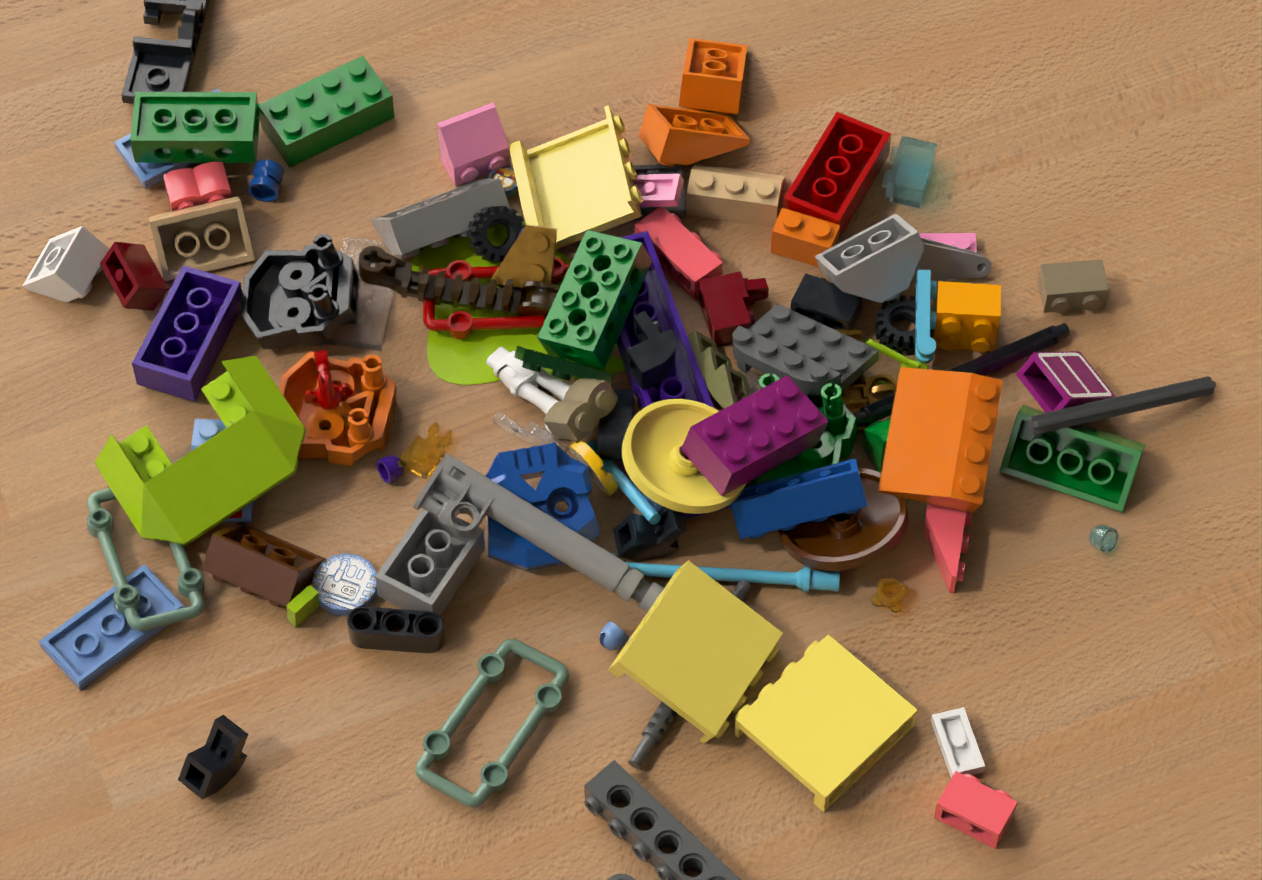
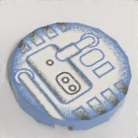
[312,553,377,616]

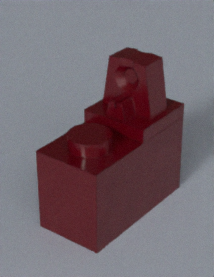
[698,271,769,347]

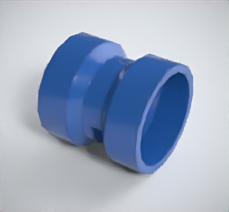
[248,160,285,202]

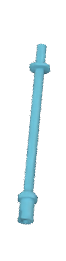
[577,553,840,593]

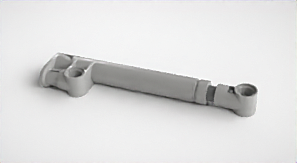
[413,453,664,612]

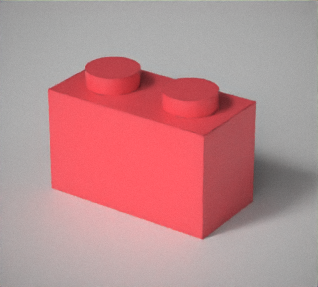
[934,771,1017,849]

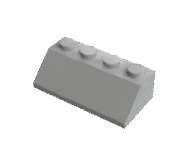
[371,179,510,259]

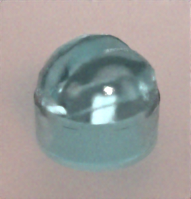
[1089,525,1118,553]

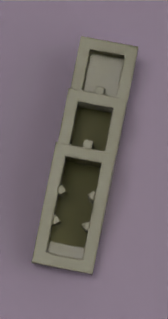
[687,330,750,409]

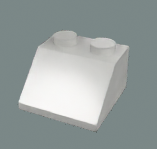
[23,226,110,302]

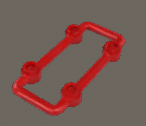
[423,257,570,339]

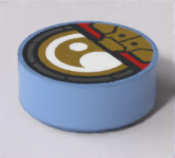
[489,167,518,197]

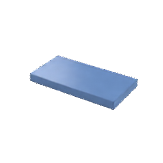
[39,564,185,691]

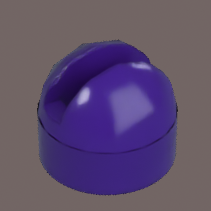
[376,455,404,483]

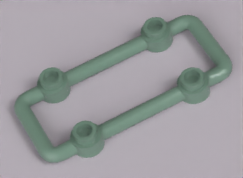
[87,488,205,631]
[415,639,569,807]

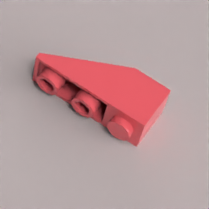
[923,503,973,593]

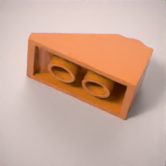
[679,38,748,115]
[638,104,751,167]

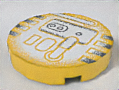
[569,440,619,496]

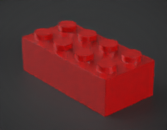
[783,111,891,239]

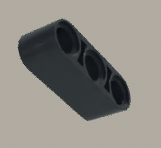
[597,389,634,460]
[347,606,445,654]

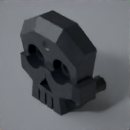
[240,234,360,350]

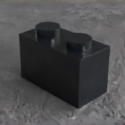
[790,273,863,330]

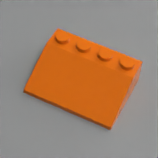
[878,367,1003,513]

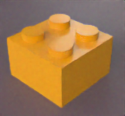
[932,281,1001,352]

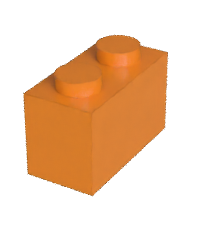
[770,208,840,267]

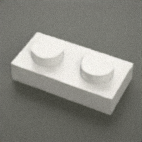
[931,707,985,778]

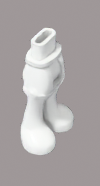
[486,347,571,436]

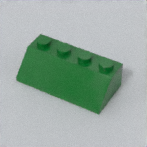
[999,405,1146,512]

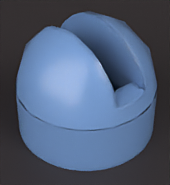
[599,621,629,650]

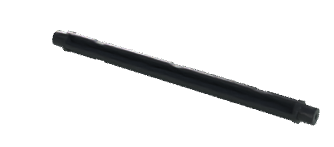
[853,323,1070,427]

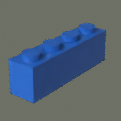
[730,458,868,539]

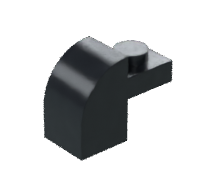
[627,311,676,390]
[613,506,687,561]
[178,715,249,800]

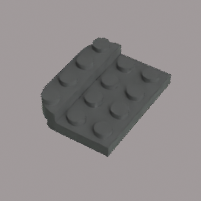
[733,304,879,397]

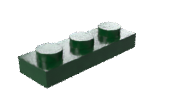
[514,345,614,385]

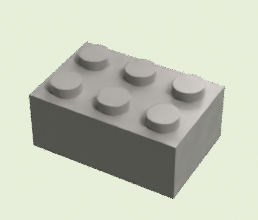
[375,509,485,616]

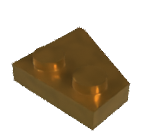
[491,225,558,288]

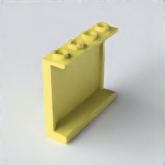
[509,105,643,249]
[608,560,783,744]
[735,634,918,812]

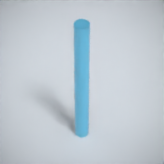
[587,440,661,525]

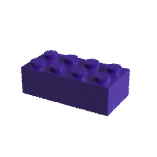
[132,265,242,402]

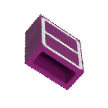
[1016,351,1116,413]

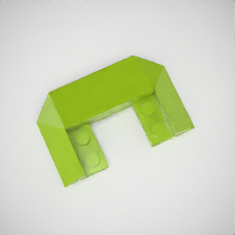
[94,356,306,546]

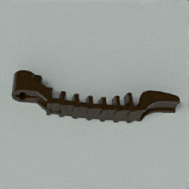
[359,246,560,317]

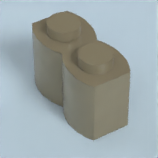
[544,378,618,441]

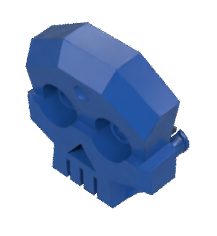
[485,442,601,571]

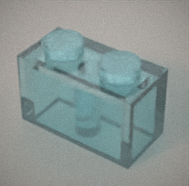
[882,136,937,209]

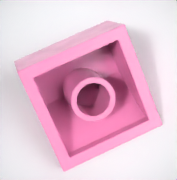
[437,103,510,186]

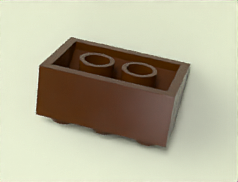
[202,522,326,608]

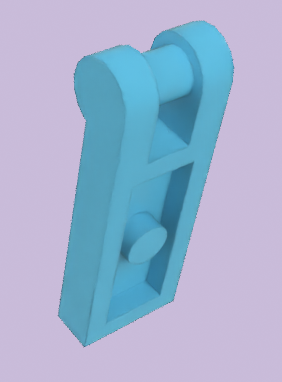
[915,270,936,364]

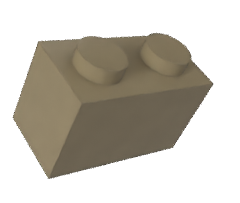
[1038,260,1109,313]

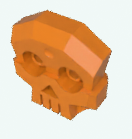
[279,351,397,466]

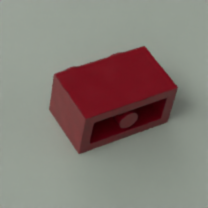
[100,242,169,311]

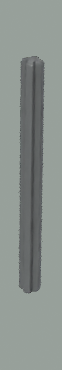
[1027,376,1216,435]

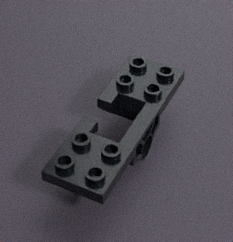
[121,0,210,104]

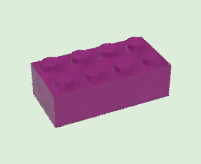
[681,375,829,496]

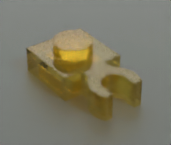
[399,422,453,479]

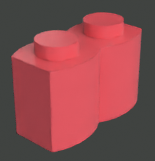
[163,162,232,211]

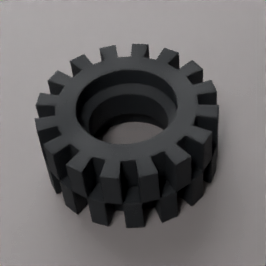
[467,206,526,262]
[875,295,932,355]

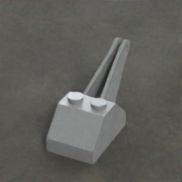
[815,214,991,303]

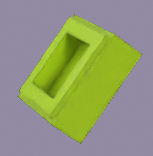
[287,585,319,628]

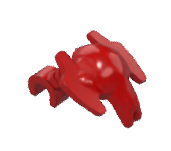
[304,349,353,411]

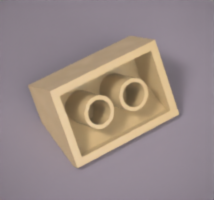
[686,164,785,227]
[148,196,255,281]

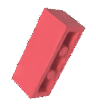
[634,207,723,300]

